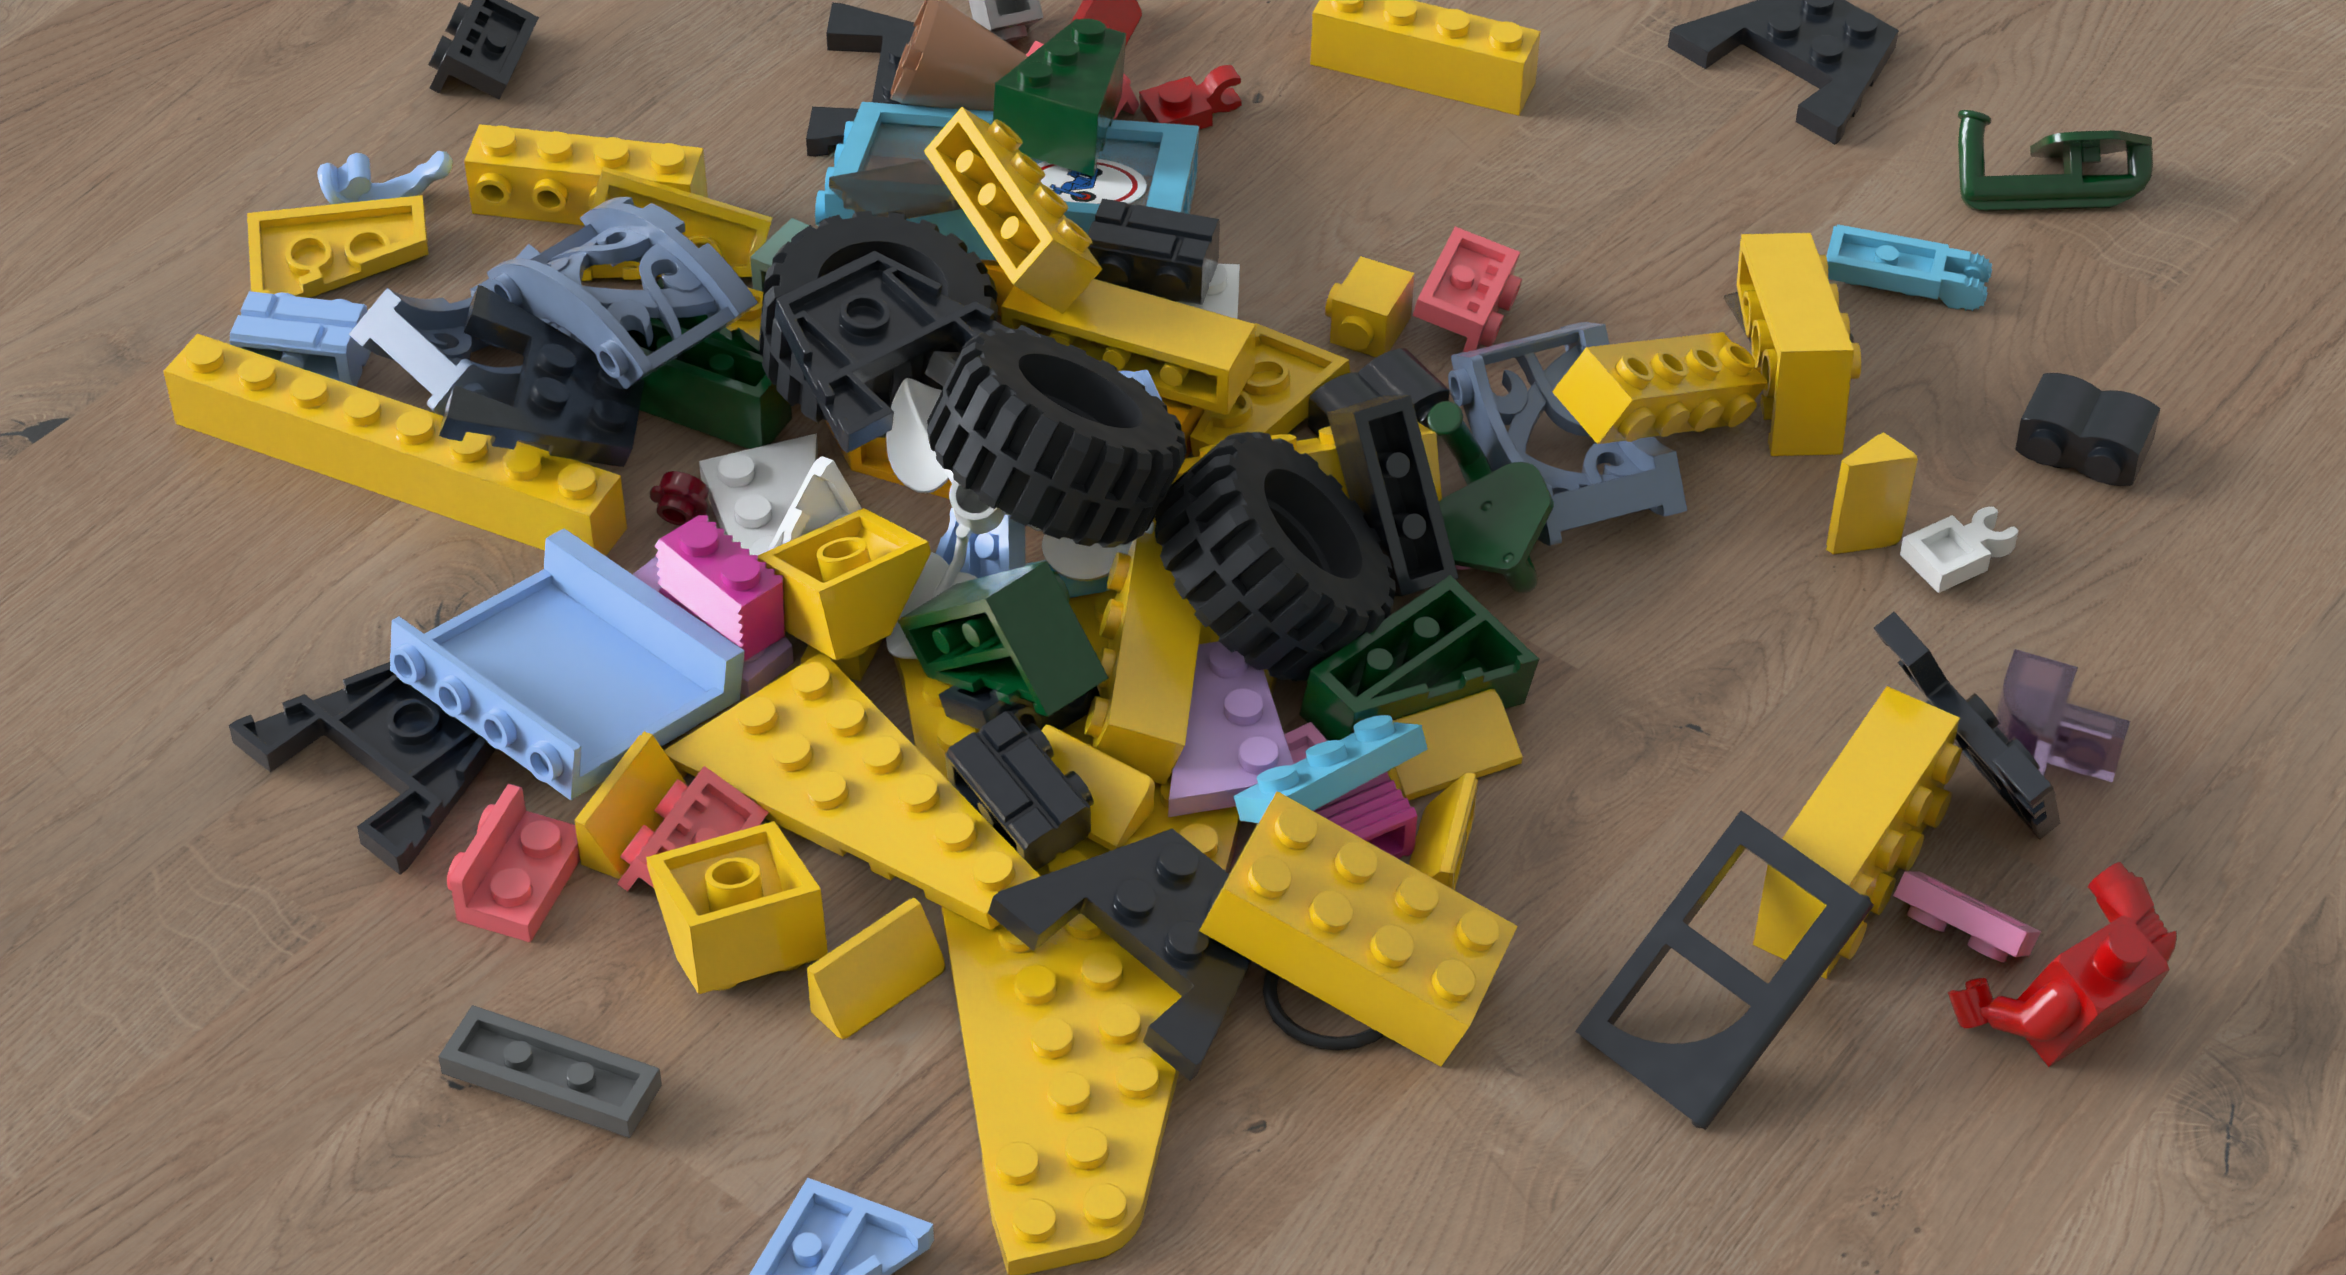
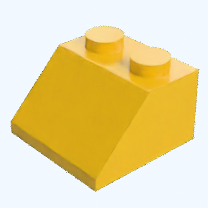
[758,508,931,661]
[646,821,828,994]

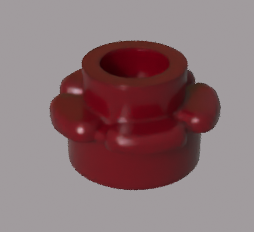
[650,471,709,526]

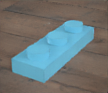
[1234,715,1428,823]

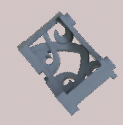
[487,197,758,389]
[349,244,589,416]
[1448,322,1687,546]

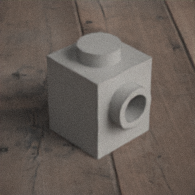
[969,0,1043,42]

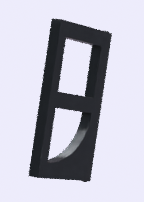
[1575,810,1874,1130]

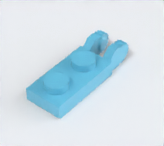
[1826,224,1992,311]

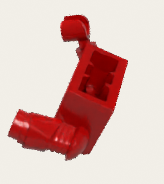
[1948,862,2177,1067]

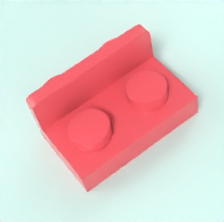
[1412,226,1522,352]
[617,766,769,892]
[447,784,581,943]

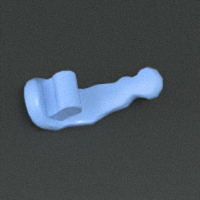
[318,151,453,204]

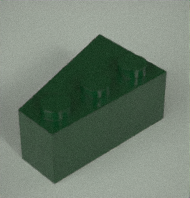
[993,19,1126,177]
[627,277,792,449]
[897,561,1109,717]
[1299,575,1539,741]

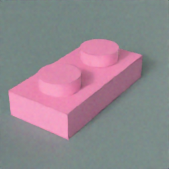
[1893,871,2041,962]

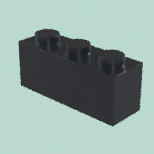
[1327,395,1459,596]

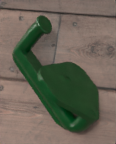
[1958,110,2153,211]
[1427,401,1554,593]

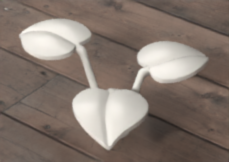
[886,378,1154,659]

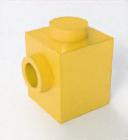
[1325,256,1415,357]

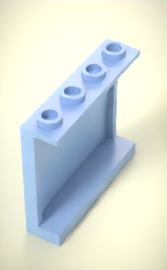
[390,528,745,800]

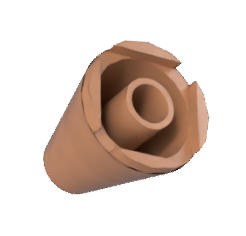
[890,0,1028,111]

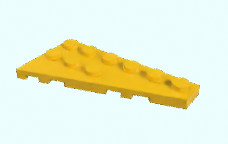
[664,652,1040,930]

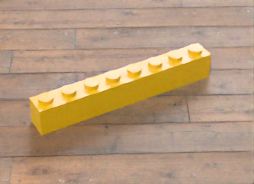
[163,333,627,556]

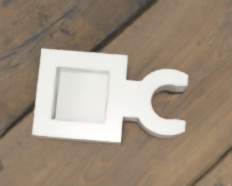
[1900,507,2019,593]

